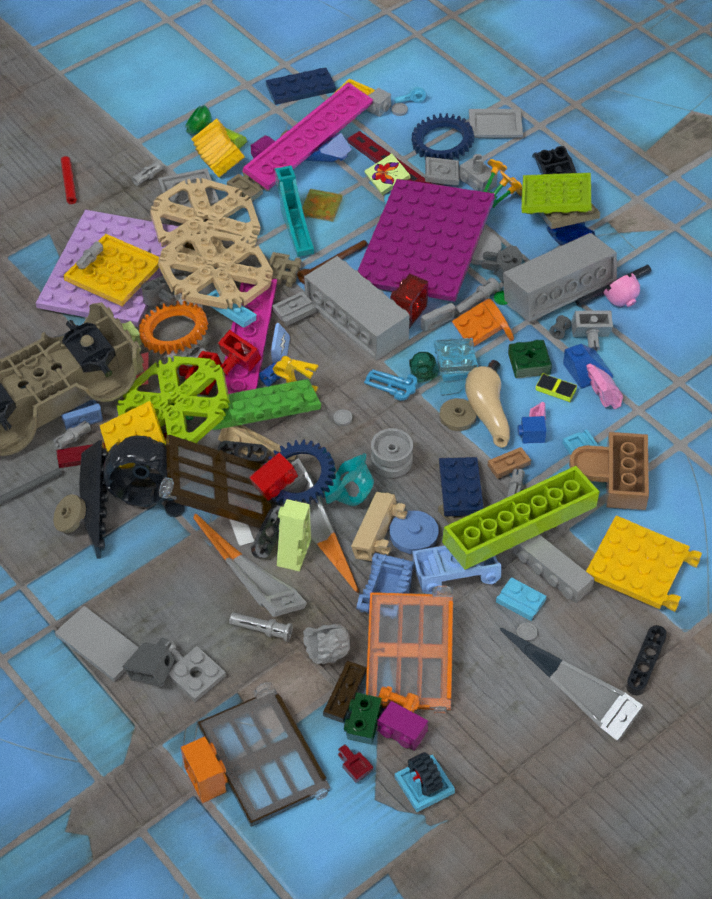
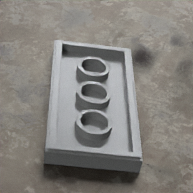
[55,606,139,682]

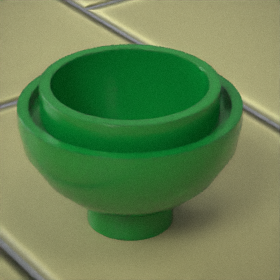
[185,105,212,135]

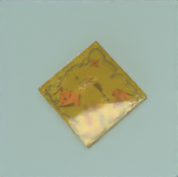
[302,189,343,222]

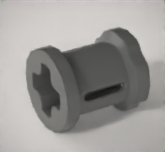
[549,315,571,339]

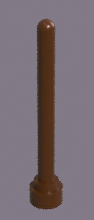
[297,240,367,284]

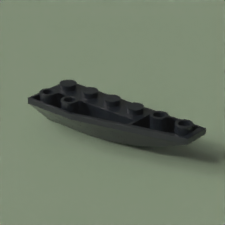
[79,440,108,559]

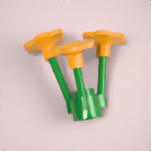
[483,159,522,208]

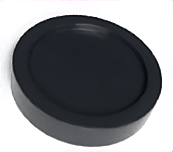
[165,499,185,517]

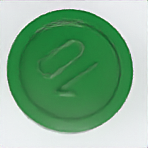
[494,291,508,305]

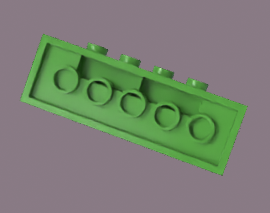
[210,379,321,430]

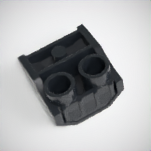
[532,146,577,175]

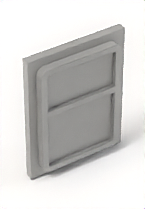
[469,109,523,138]

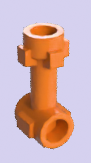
[378,686,420,713]

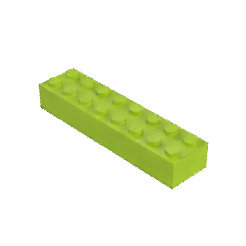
[442,466,599,570]

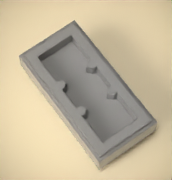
[421,303,455,332]

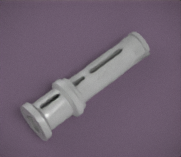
[455,277,500,317]
[229,612,293,642]

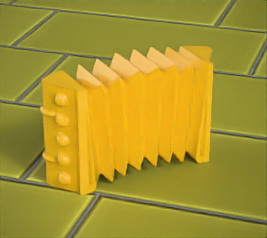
[191,118,245,178]

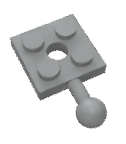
[167,639,226,702]

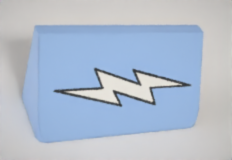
[271,323,290,362]

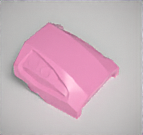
[586,364,623,409]

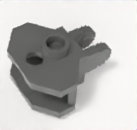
[481,245,523,284]

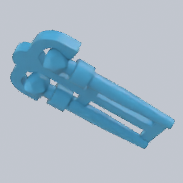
[364,369,417,401]

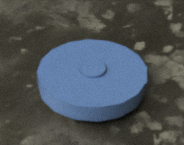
[389,511,439,554]

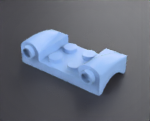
[412,546,501,595]

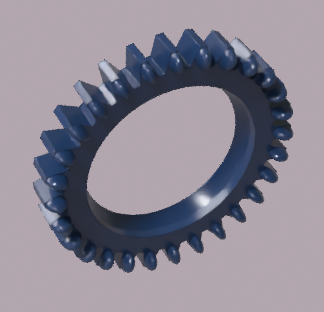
[411,113,474,160]
[264,439,336,507]

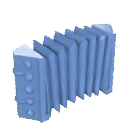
[356,553,414,620]

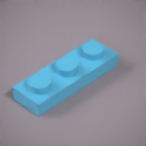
[208,290,257,328]

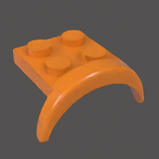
[452,299,514,349]

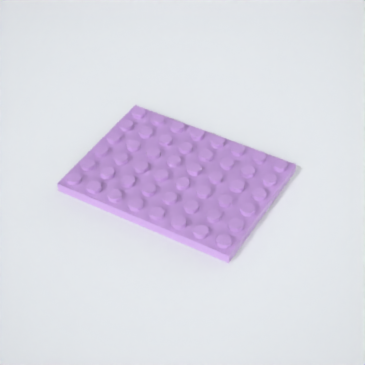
[36,210,179,327]

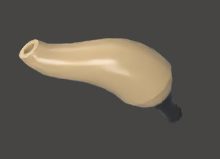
[465,360,510,448]

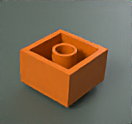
[181,736,228,803]

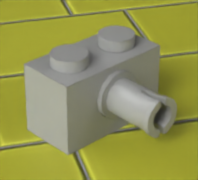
[459,154,498,192]
[571,311,613,351]

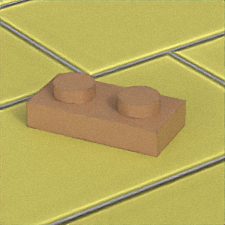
[488,447,531,479]

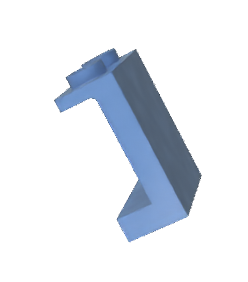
[61,400,103,430]

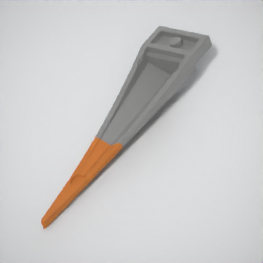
[283,458,359,593]
[193,514,307,617]

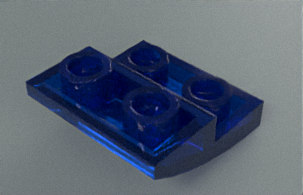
[546,222,595,246]

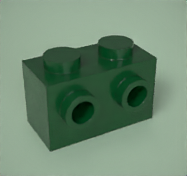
[344,693,383,745]

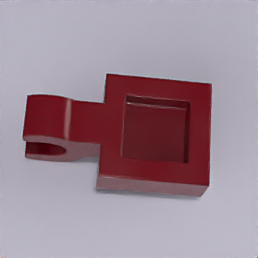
[338,744,373,783]

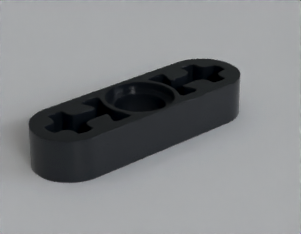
[217,441,271,464]
[251,506,281,559]

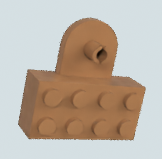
[569,432,649,510]

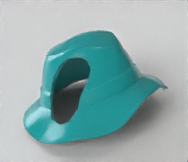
[324,453,374,506]

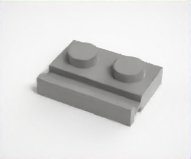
[272,291,317,326]

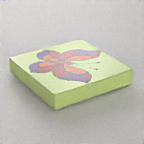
[364,154,410,196]

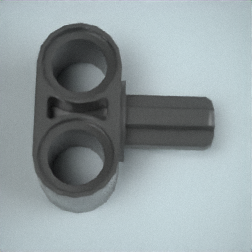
[141,276,176,306]

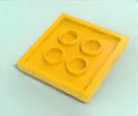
[99,401,166,468]

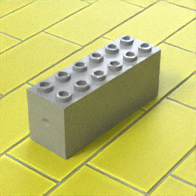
[503,233,617,322]
[304,256,409,361]

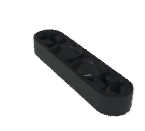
[626,625,667,696]

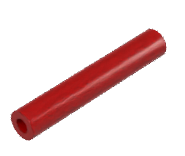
[61,156,77,204]

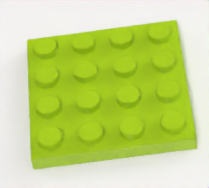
[521,173,592,214]

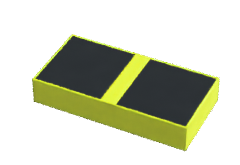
[535,373,577,402]

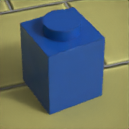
[517,416,546,444]

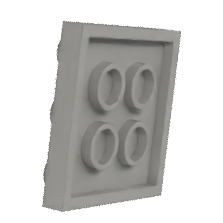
[158,168,219,208]

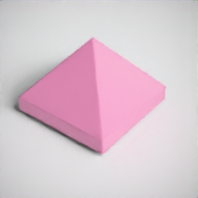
[529,402,546,420]

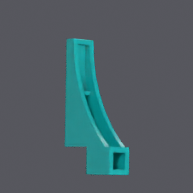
[275,165,314,257]

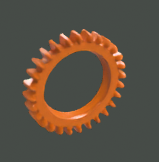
[139,300,208,355]

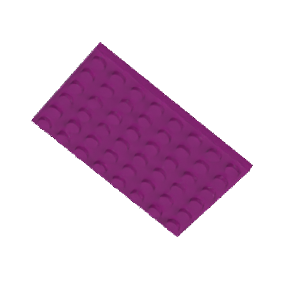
[358,179,495,302]

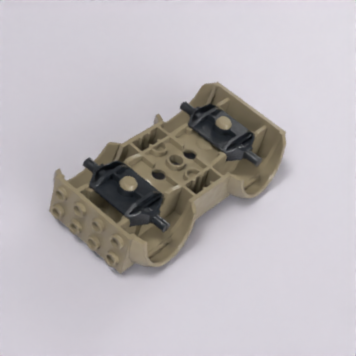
[0,302,144,456]

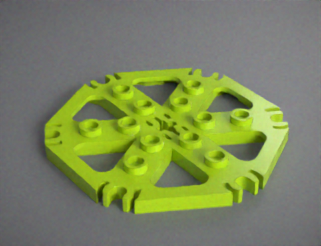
[117,356,230,450]

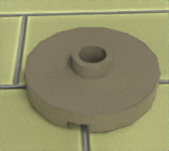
[439,398,477,431]
[53,494,86,534]

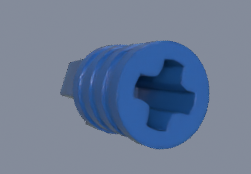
[259,362,281,386]

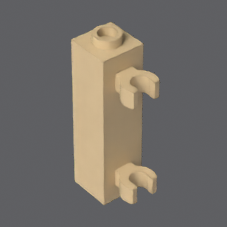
[351,492,408,561]

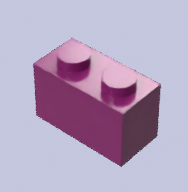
[378,701,428,751]

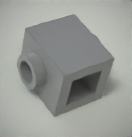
[367,88,391,117]

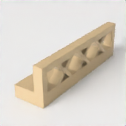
[218,425,296,465]

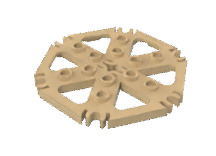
[150,178,261,256]
[158,229,273,309]

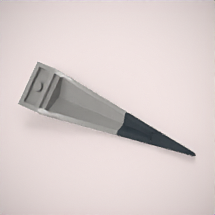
[500,628,644,741]

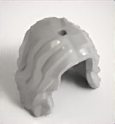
[303,623,350,664]

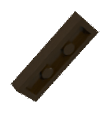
[323,660,367,723]

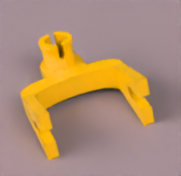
[273,356,318,392]

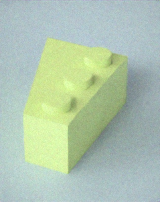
[277,499,311,571]

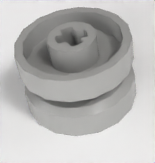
[371,428,413,478]

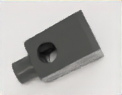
[122,638,174,687]

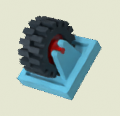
[395,752,455,812]

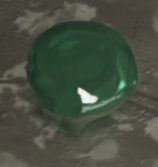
[409,352,439,383]

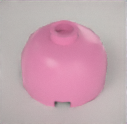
[604,273,640,307]

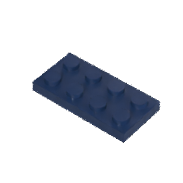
[266,67,336,105]
[439,457,484,516]

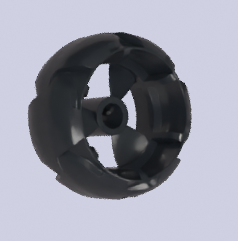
[103,435,172,507]

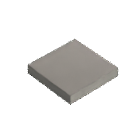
[425,157,459,185]

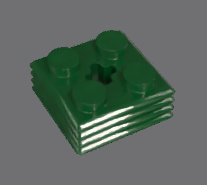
[508,340,552,378]

